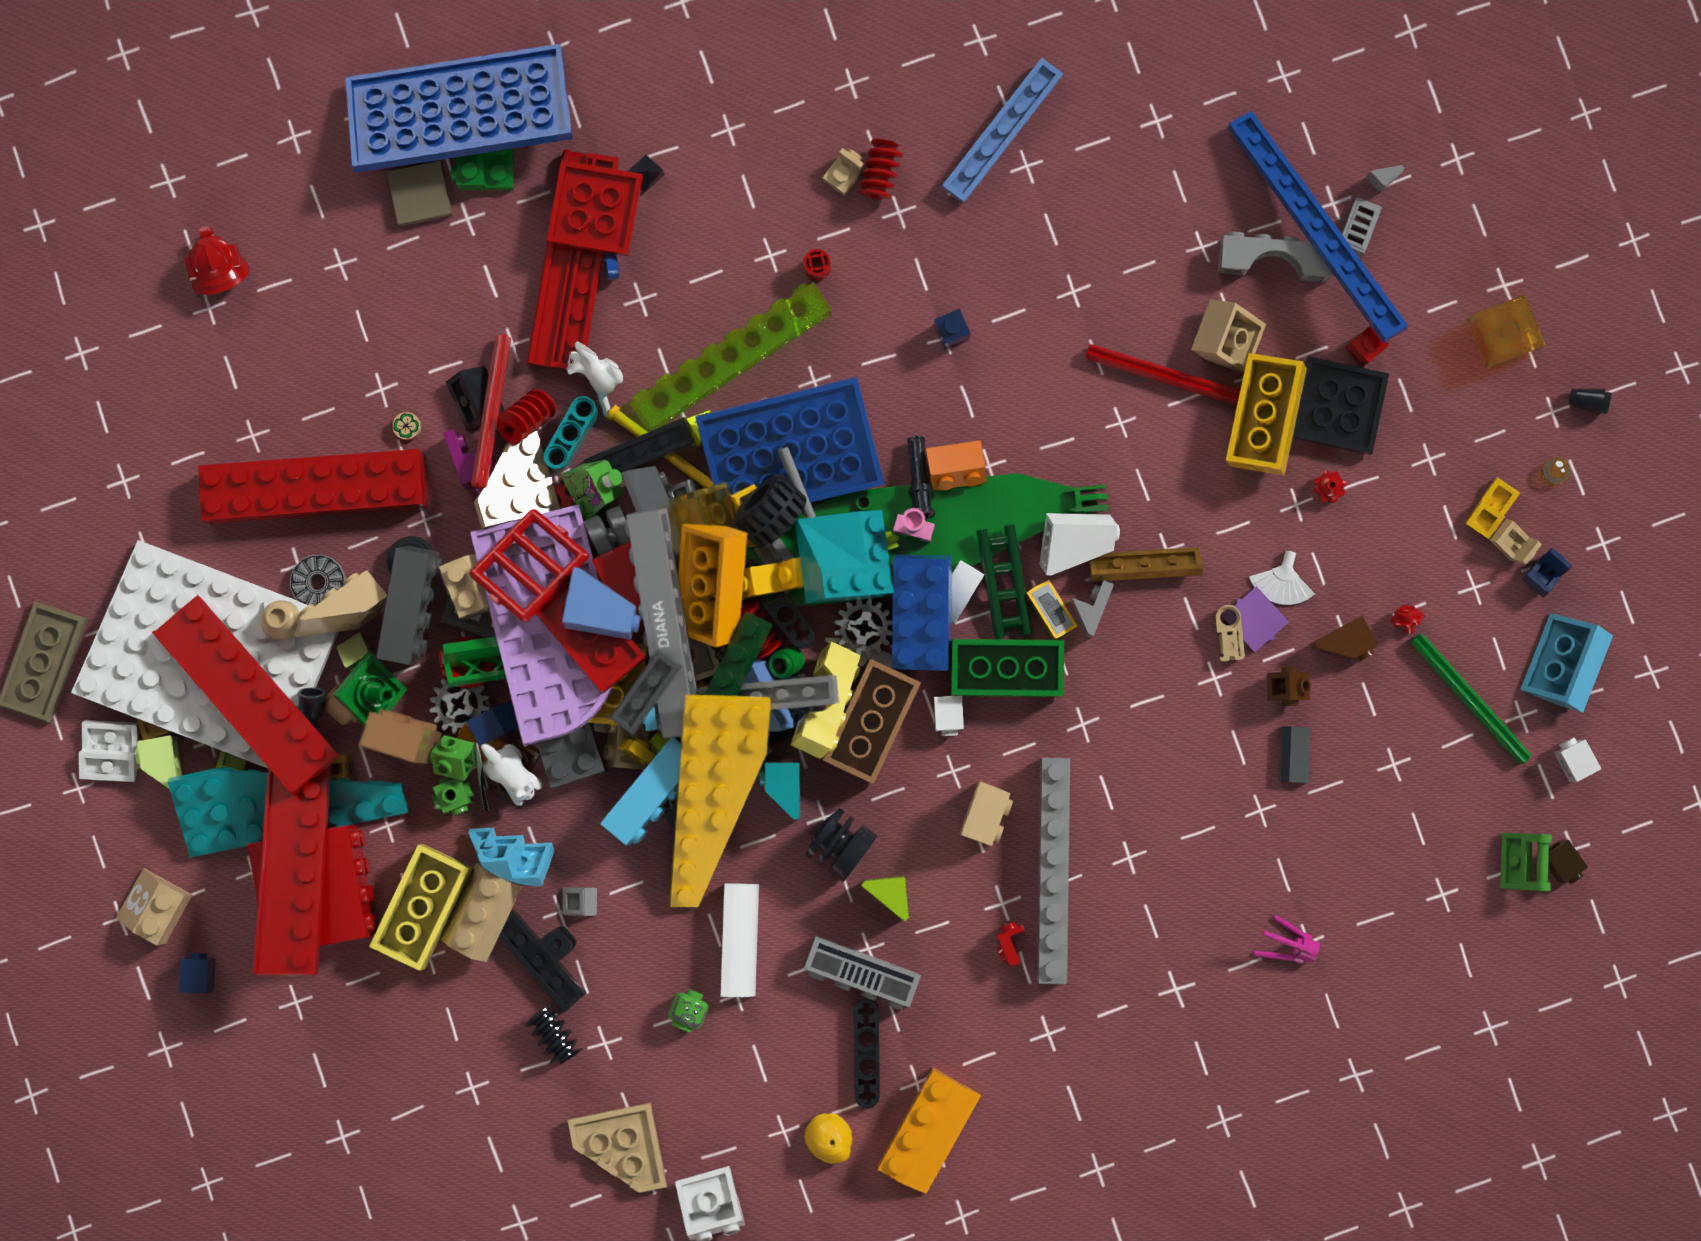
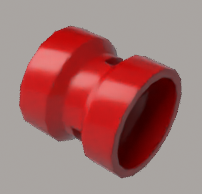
[803,249,831,281]

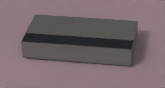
[1279,726,1311,783]

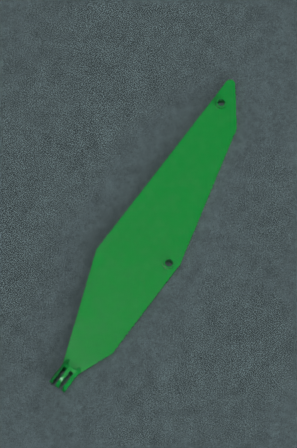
[742,473,1109,610]

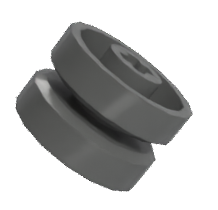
[584,504,631,556]

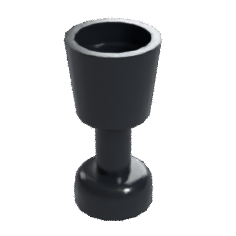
[298,688,326,737]

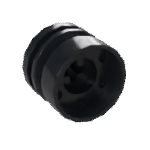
[805,808,878,883]

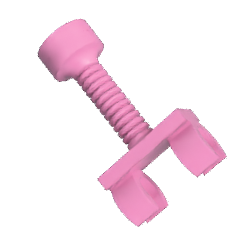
[893,508,935,543]

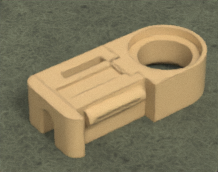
[1216,605,1245,661]

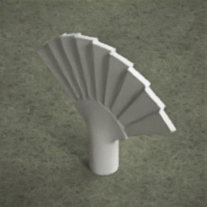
[1249,550,1315,605]

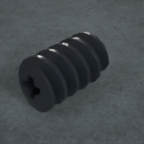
[525,1002,583,1065]

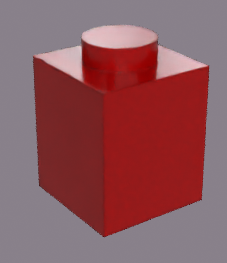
[1345,326,1389,368]

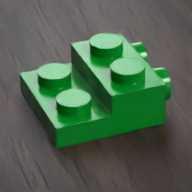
[451,148,514,190]

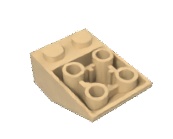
[294,570,387,638]

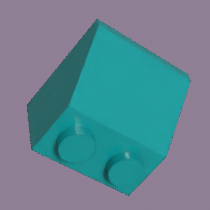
[760,763,800,819]

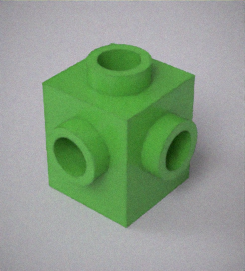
[430,735,477,781]
[432,777,475,816]

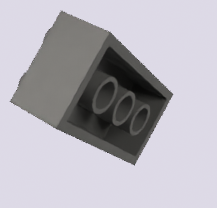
[376,546,442,665]
[537,723,607,788]

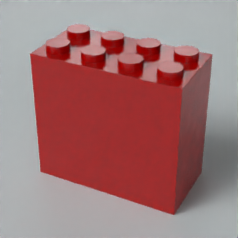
[247,825,380,946]

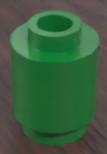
[769,646,805,679]

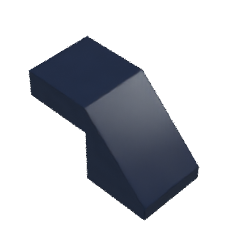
[466,701,519,747]

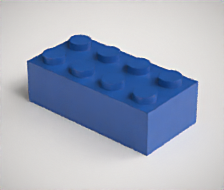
[892,554,952,671]

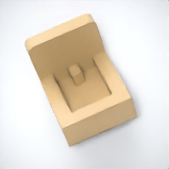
[1490,519,1541,565]

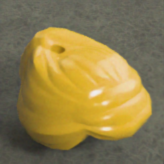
[804,1113,852,1164]

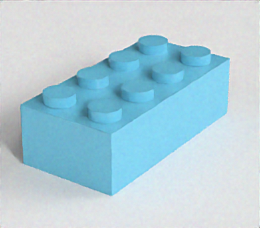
[600,737,681,845]

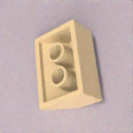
[440,862,523,962]

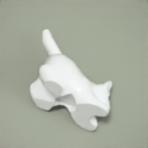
[566,342,623,417]
[481,744,543,806]

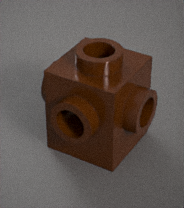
[1267,667,1311,706]

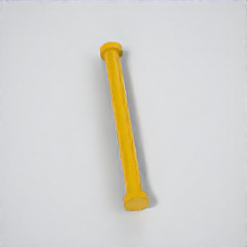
[606,405,715,496]

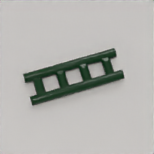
[976,524,1033,639]

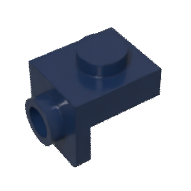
[1522,548,1572,598]

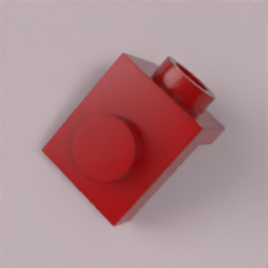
[996,921,1025,967]

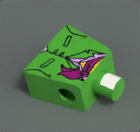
[561,460,624,521]

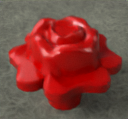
[1313,470,1347,503]
[1390,604,1425,634]

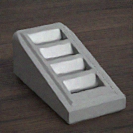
[1341,197,1382,258]

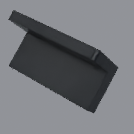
[446,366,505,431]

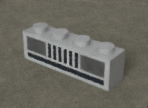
[804,936,921,1010]

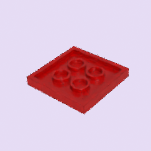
[546,160,643,257]

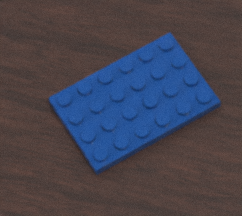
[695,376,885,523]

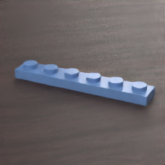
[942,58,1063,204]

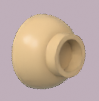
[260,600,300,640]

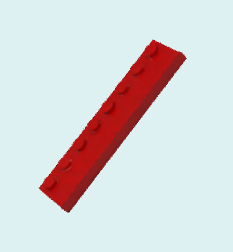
[526,149,620,370]
[152,595,339,794]
[253,764,331,976]

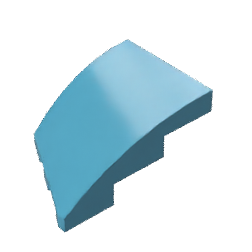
[468,828,554,886]

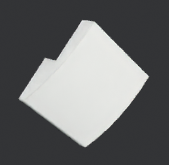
[79,720,140,782]

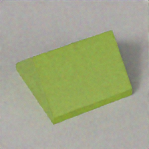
[861,876,909,921]

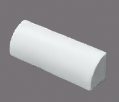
[721,883,759,997]

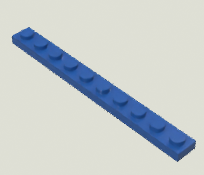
[1228,111,1409,343]

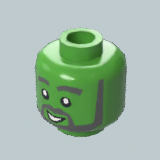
[668,989,709,1033]

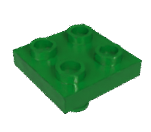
[333,653,407,727]

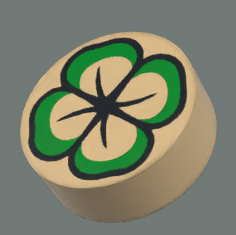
[392,412,421,441]

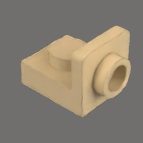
[823,148,864,196]

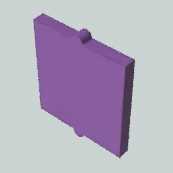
[1222,586,1289,653]

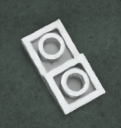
[951,561,984,624]

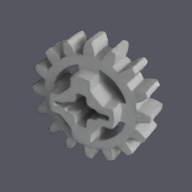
[834,598,893,657]
[429,679,491,734]

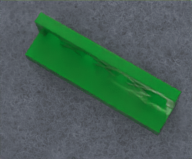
[442,637,506,687]

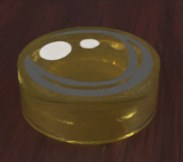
[1540,457,1570,486]

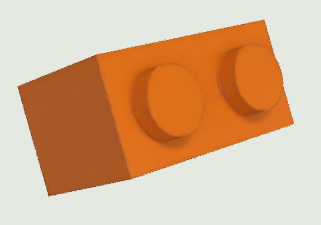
[926,440,986,491]

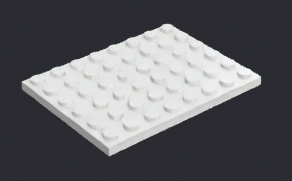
[71,540,339,769]

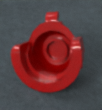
[184,226,249,295]

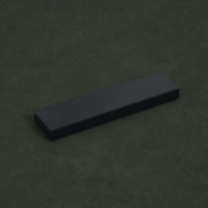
[584,417,696,473]

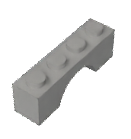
[1218,232,1332,282]

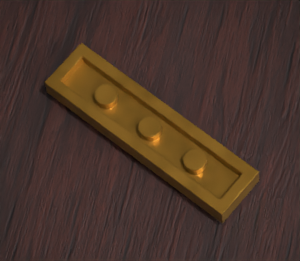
[1089,547,1203,582]

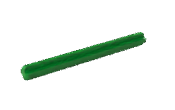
[1410,633,1531,764]

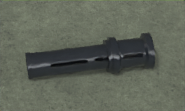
[907,436,935,520]

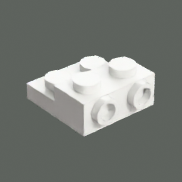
[675,1166,745,1241]

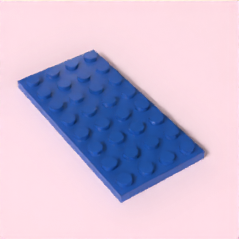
[345,44,573,173]

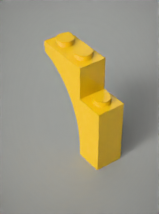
[742,557,804,600]

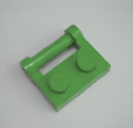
[1500,832,1552,891]

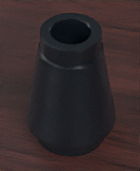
[1568,388,1612,415]

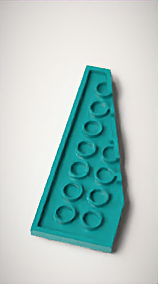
[167,767,409,857]

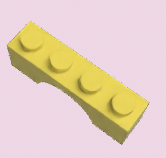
[791,641,861,759]

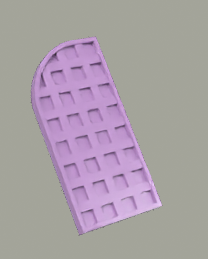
[470,504,612,746]

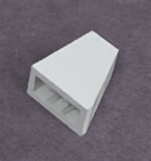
[1039,513,1120,575]

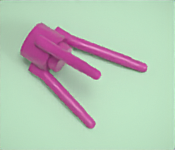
[1253,915,1320,964]

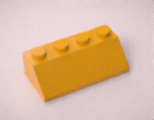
[678,524,747,647]
[878,1067,981,1194]

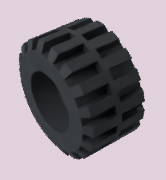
[733,474,807,548]

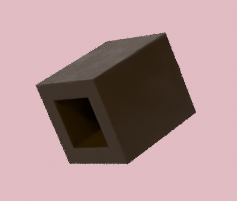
[1548,839,1588,884]

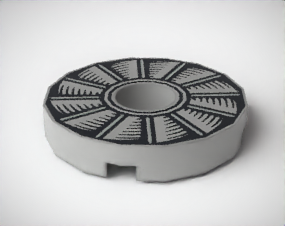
[290,555,346,606]

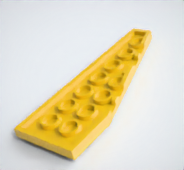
[670,695,771,907]

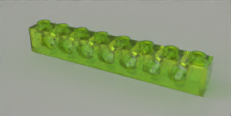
[630,282,832,432]

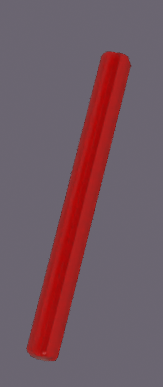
[471,334,511,489]
[1085,344,1240,406]

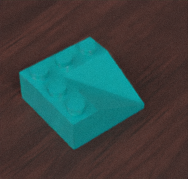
[795,510,894,604]

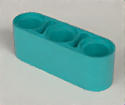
[544,396,598,472]

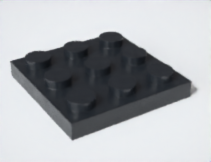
[1292,356,1389,455]

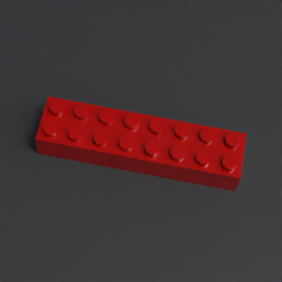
[198,449,428,524]

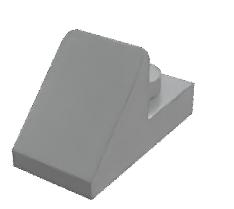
[1071,580,1114,638]

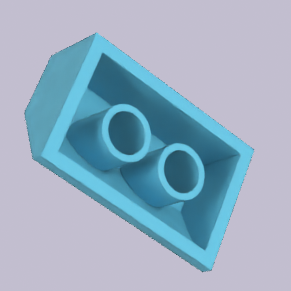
[1520,613,1613,713]

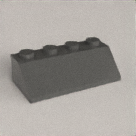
[621,466,685,575]

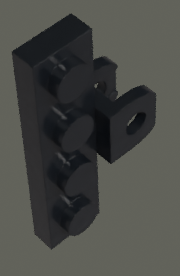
[499,909,587,1013]

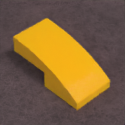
[1466,477,1520,539]

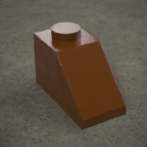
[1309,616,1379,662]

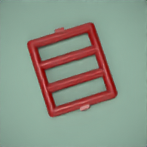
[469,509,589,622]

